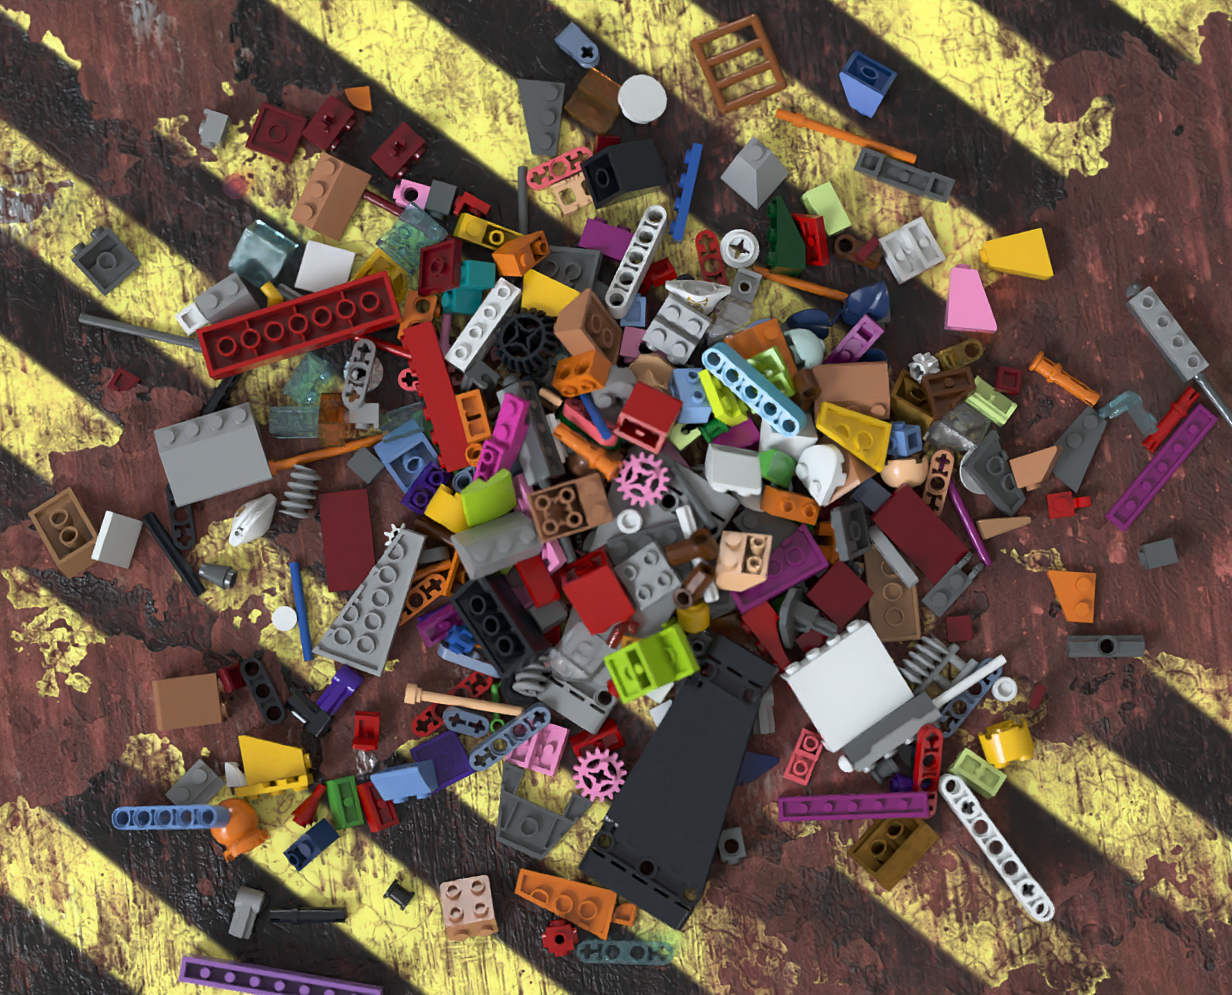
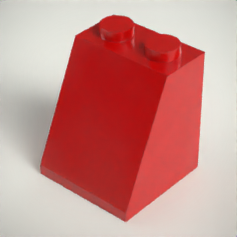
[560,545,636,636]

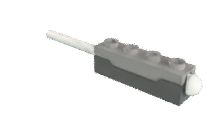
[838,654,1007,773]

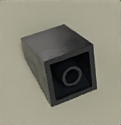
[580,138,668,210]

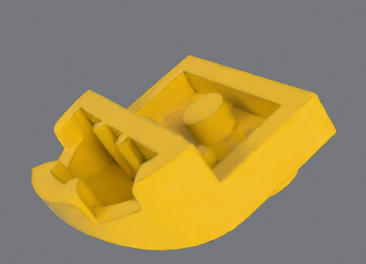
[349,247,408,303]

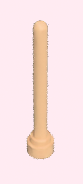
[405,683,524,716]

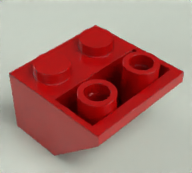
[613,380,684,455]

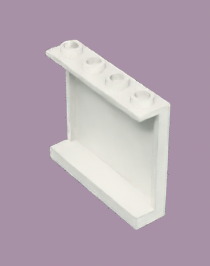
[780,620,914,753]

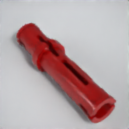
[1141,386,1200,453]

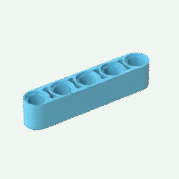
[702,342,807,438]

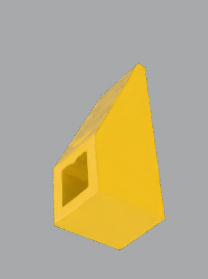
[453,213,525,252]

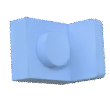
[620,293,646,328]

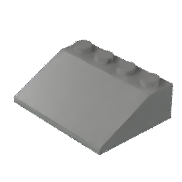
[154,402,273,507]

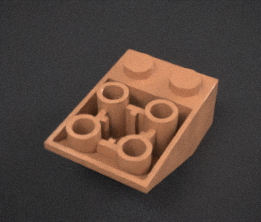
[526,473,613,543]

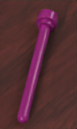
[929,455,992,566]

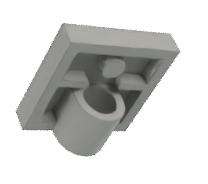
[614,541,683,611]

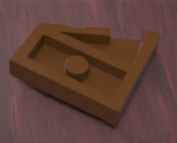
[921,366,977,422]

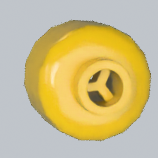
[677,599,710,634]

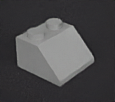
[194,272,261,325]

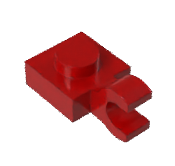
[638,257,678,295]
[1046,491,1092,519]

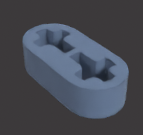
[443,706,490,737]

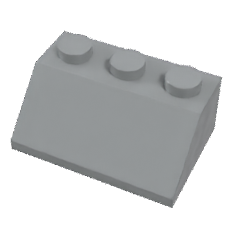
[450,510,544,581]

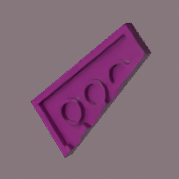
[729,523,829,614]

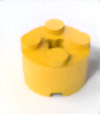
[424,483,472,534]
[978,718,1035,769]

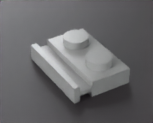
[165,758,226,819]

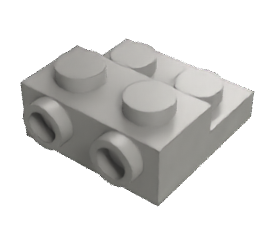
[642,293,713,365]

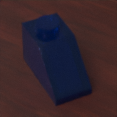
[736,751,780,786]

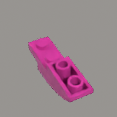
[472,392,530,482]

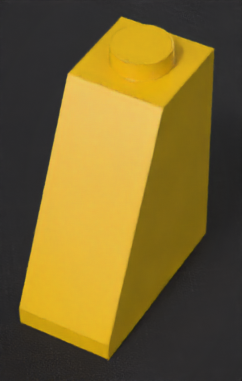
[978,228,1054,280]
[521,269,581,322]
[238,735,312,786]

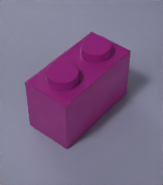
[578,217,634,264]

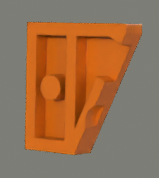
[1047,570,1096,623]

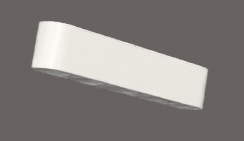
[605,205,667,319]

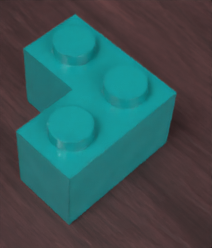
[442,260,496,317]

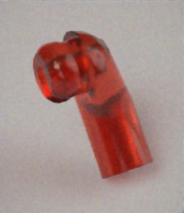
[606,618,640,649]

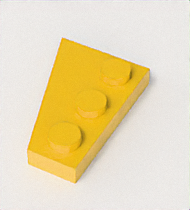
[816,401,892,473]
[235,773,314,801]

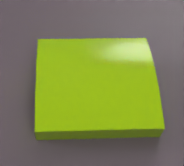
[733,345,795,414]
[460,468,517,527]

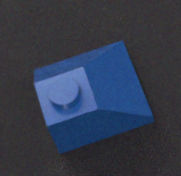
[839,50,897,118]

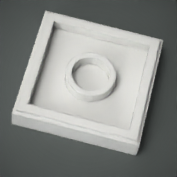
[295,240,356,293]
[91,511,143,569]

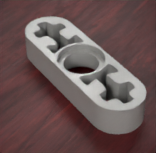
[342,339,377,410]
[868,525,919,589]

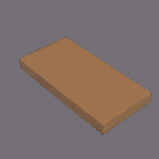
[863,542,922,643]

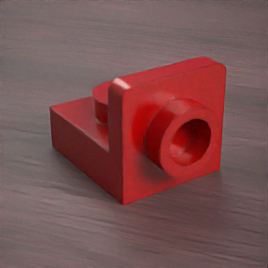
[452,191,492,218]

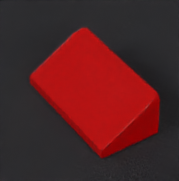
[569,718,626,764]
[356,781,400,833]

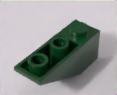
[766,195,806,276]

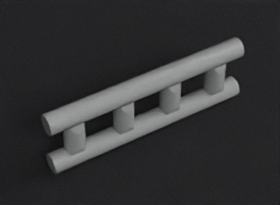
[911,642,979,740]

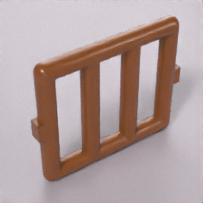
[691,13,788,114]

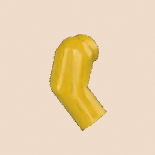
[260,281,284,307]

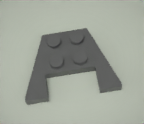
[496,762,593,860]

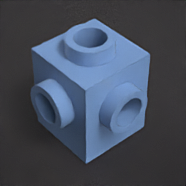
[887,421,923,458]

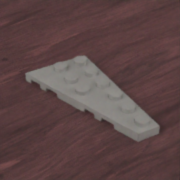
[312,528,427,677]

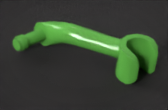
[489,681,505,733]

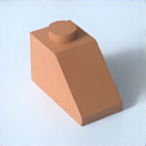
[1009,444,1063,491]

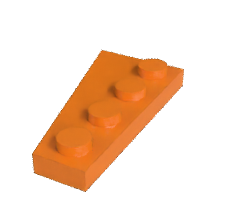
[515,868,617,941]

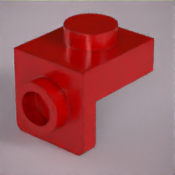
[352,711,381,752]

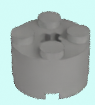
[589,365,638,426]

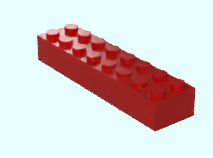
[196,270,404,381]

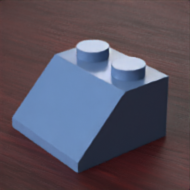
[373,420,444,494]
[370,759,439,803]

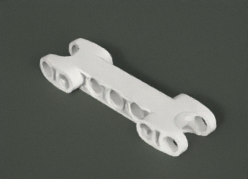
[938,774,1054,922]

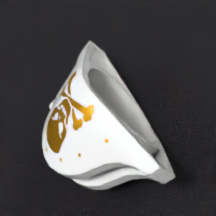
[666,280,731,315]
[229,493,277,547]

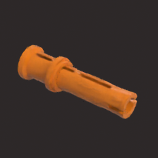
[1028,351,1101,408]
[553,422,623,481]

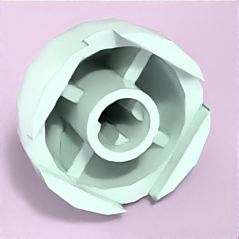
[783,328,825,371]

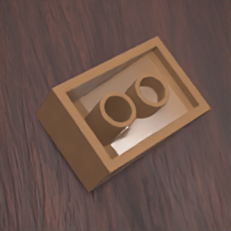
[28,487,99,579]

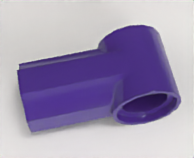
[316,664,364,716]

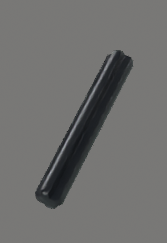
[142,512,206,597]

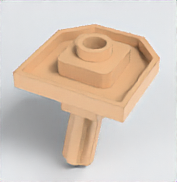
[627,353,678,395]

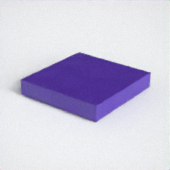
[409,730,476,794]

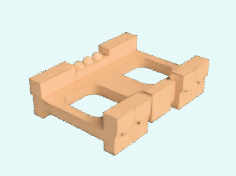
[551,172,594,218]

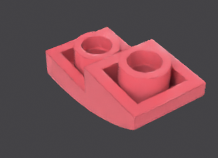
[783,728,823,786]

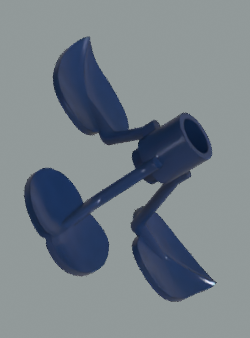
[786,280,890,370]

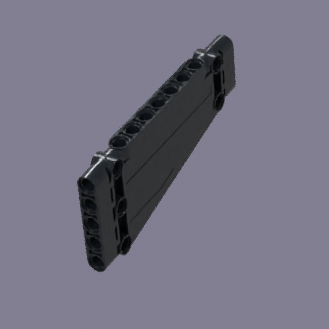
[577,632,780,932]

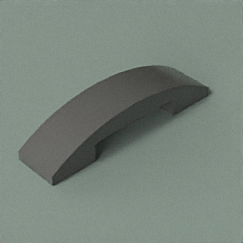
[854,147,955,204]

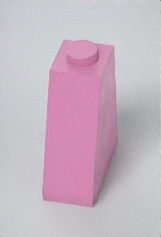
[944,264,997,334]

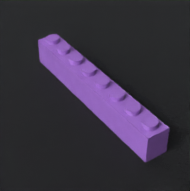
[178,953,384,995]

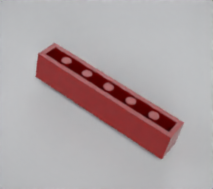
[400,321,471,473]

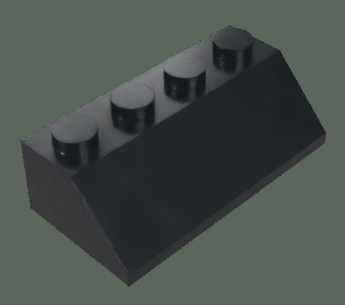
[449,570,551,681]

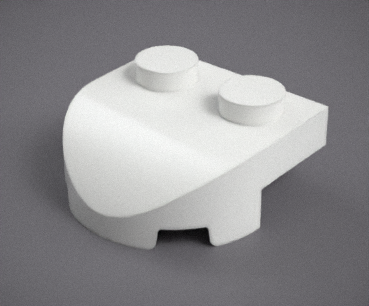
[794,444,846,506]

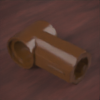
[832,234,883,271]
[789,369,822,415]
[665,528,720,567]
[672,561,717,610]

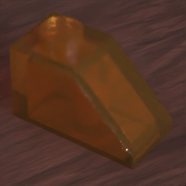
[318,393,347,448]

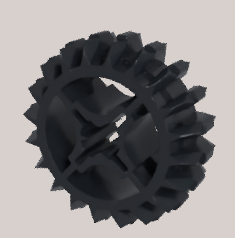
[494,307,560,374]

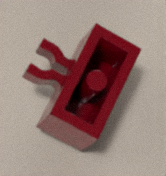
[301,94,357,153]
[370,121,427,181]

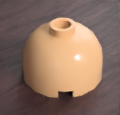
[880,454,929,489]

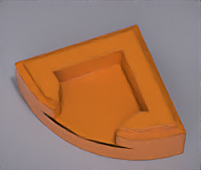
[345,86,372,112]
[611,901,637,927]

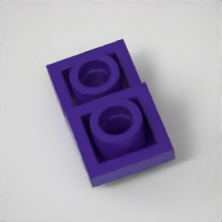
[400,461,452,516]

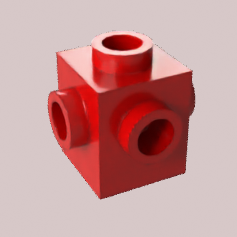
[542,919,579,957]

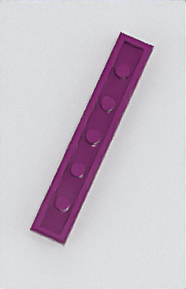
[1104,403,1219,532]
[778,791,929,822]

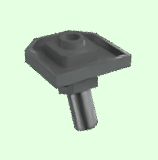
[779,586,838,649]

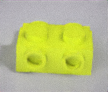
[698,369,749,428]

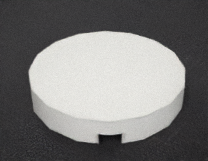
[618,74,667,124]

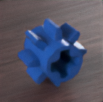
[446,623,476,655]

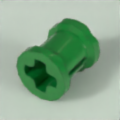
[697,415,730,444]

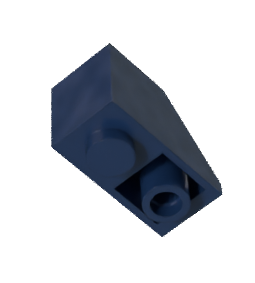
[283,817,340,872]

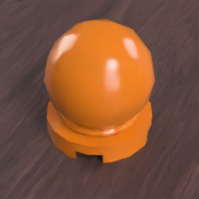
[211,798,271,862]

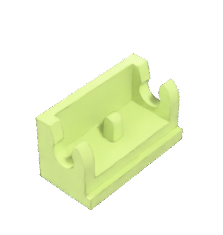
[800,181,852,240]
[965,376,1017,427]
[668,423,702,454]
[947,748,1007,799]

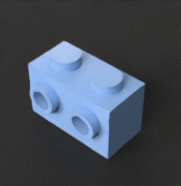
[669,368,713,424]

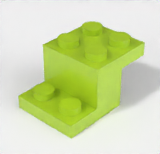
[603,623,700,704]

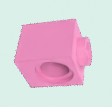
[393,179,431,215]

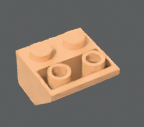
[715,531,773,591]

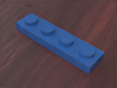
[669,143,703,244]

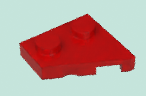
[790,213,830,266]

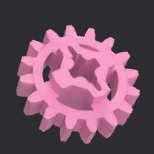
[615,452,671,507]
[572,747,627,802]

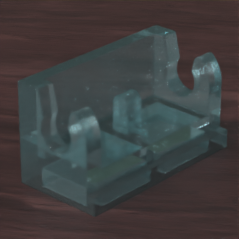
[269,406,322,438]

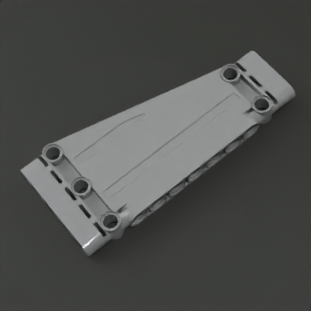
[536,444,741,735]

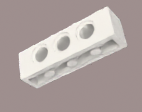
[444,277,522,375]

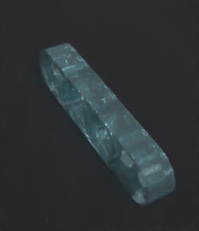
[576,939,674,965]

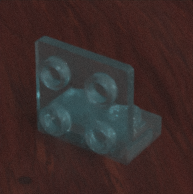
[375,201,448,276]
[227,219,299,288]
[281,352,334,408]
[1096,389,1158,437]

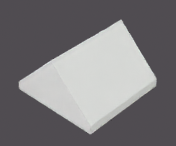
[758,409,818,462]

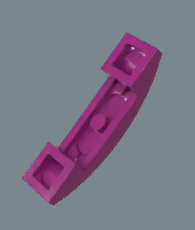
[822,313,885,364]

